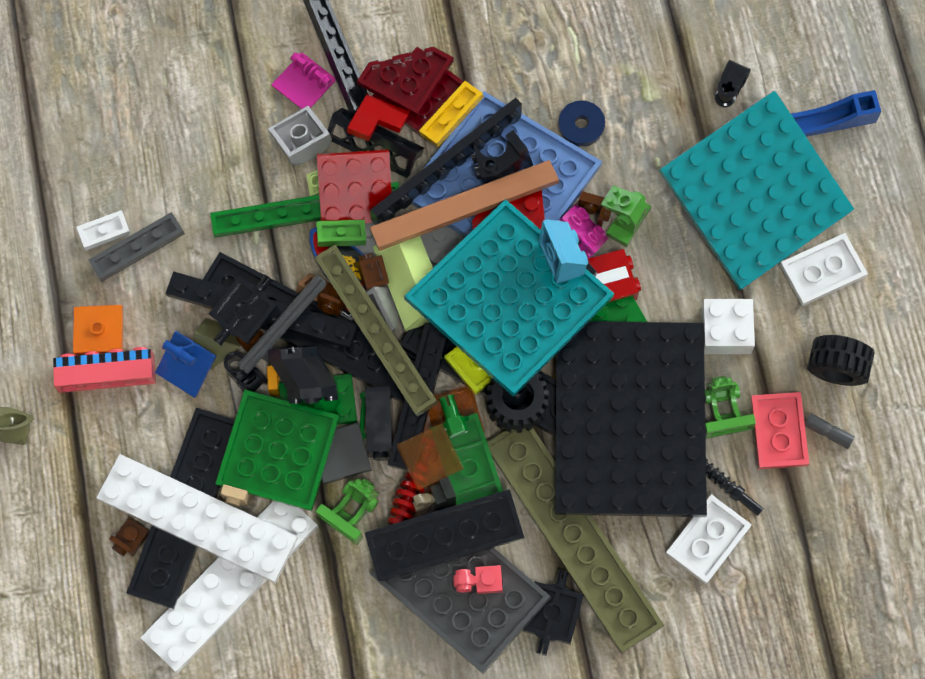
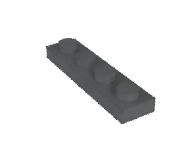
[89,212,185,282]

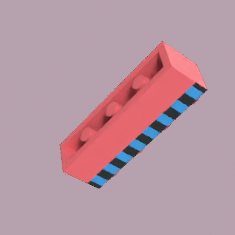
[53,347,156,393]

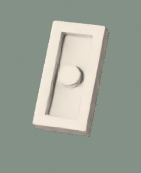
[77,210,131,251]

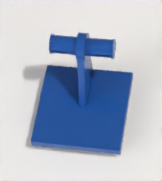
[155,331,216,398]

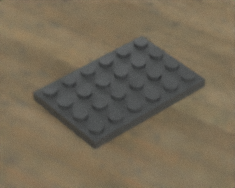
[370,504,551,674]

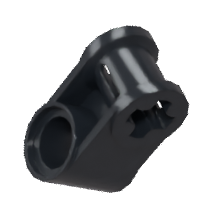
[714,60,751,107]
[224,352,268,393]

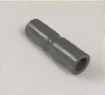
[805,413,855,449]

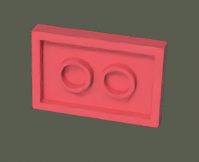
[751,392,809,470]

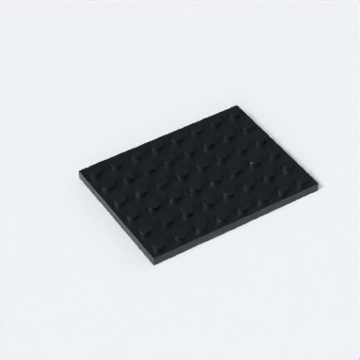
[555,321,707,517]

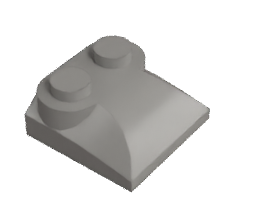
[268,106,332,165]

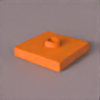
[73,305,123,355]

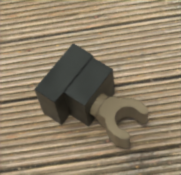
[413,477,456,512]

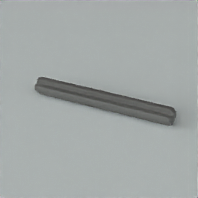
[238,275,326,373]

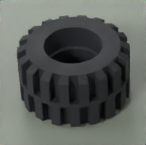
[807,335,875,386]
[486,373,549,433]

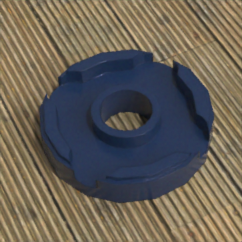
[558,100,605,147]

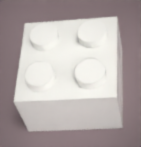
[701,299,755,354]

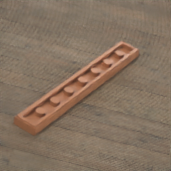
[370,160,559,251]

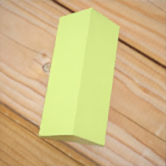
[373,236,433,331]

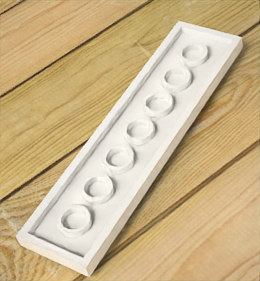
[96,454,298,584]
[141,501,318,674]

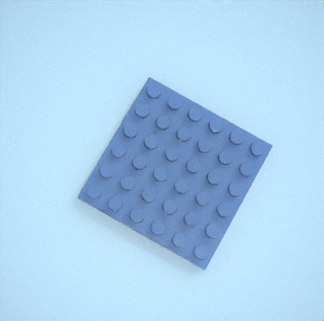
[412,92,602,237]

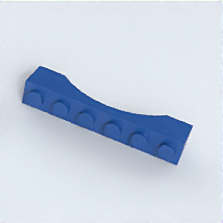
[791,90,881,137]

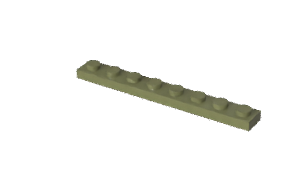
[315,245,438,417]

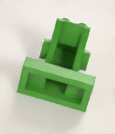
[601,185,651,248]
[705,376,756,439]
[316,479,380,545]

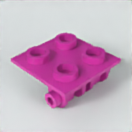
[271,52,336,109]
[559,204,609,259]

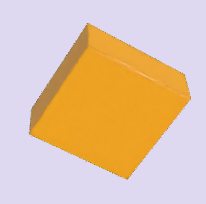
[267,366,280,396]

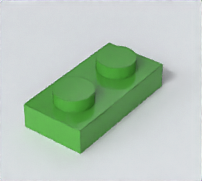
[316,220,366,247]

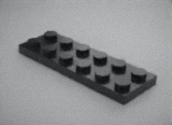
[365,489,525,582]

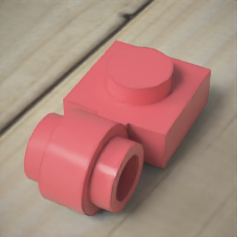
[453,565,503,594]

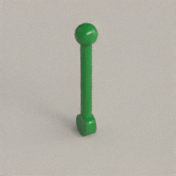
[360,391,366,440]

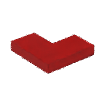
[347,94,410,141]

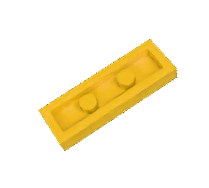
[419,81,484,148]

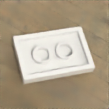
[780,233,868,306]
[666,494,752,585]

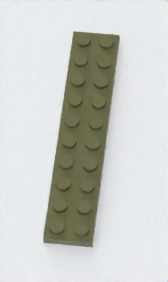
[487,427,664,654]

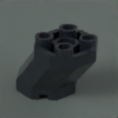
[268,345,339,404]

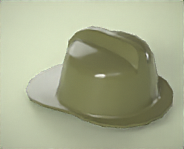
[0,407,34,445]

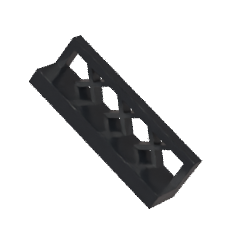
[327,108,424,178]

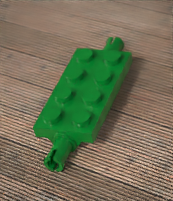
[430,394,503,505]

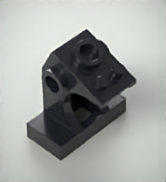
[471,130,533,184]

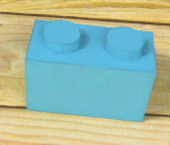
[538,219,588,284]

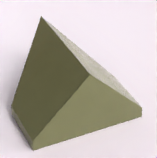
[193,318,241,370]

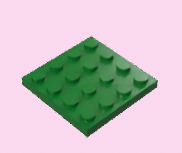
[215,389,340,512]

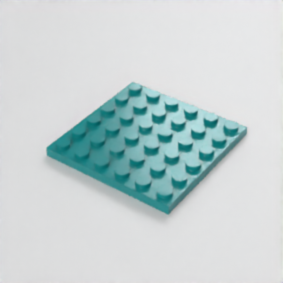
[658,90,854,290]
[404,199,614,397]

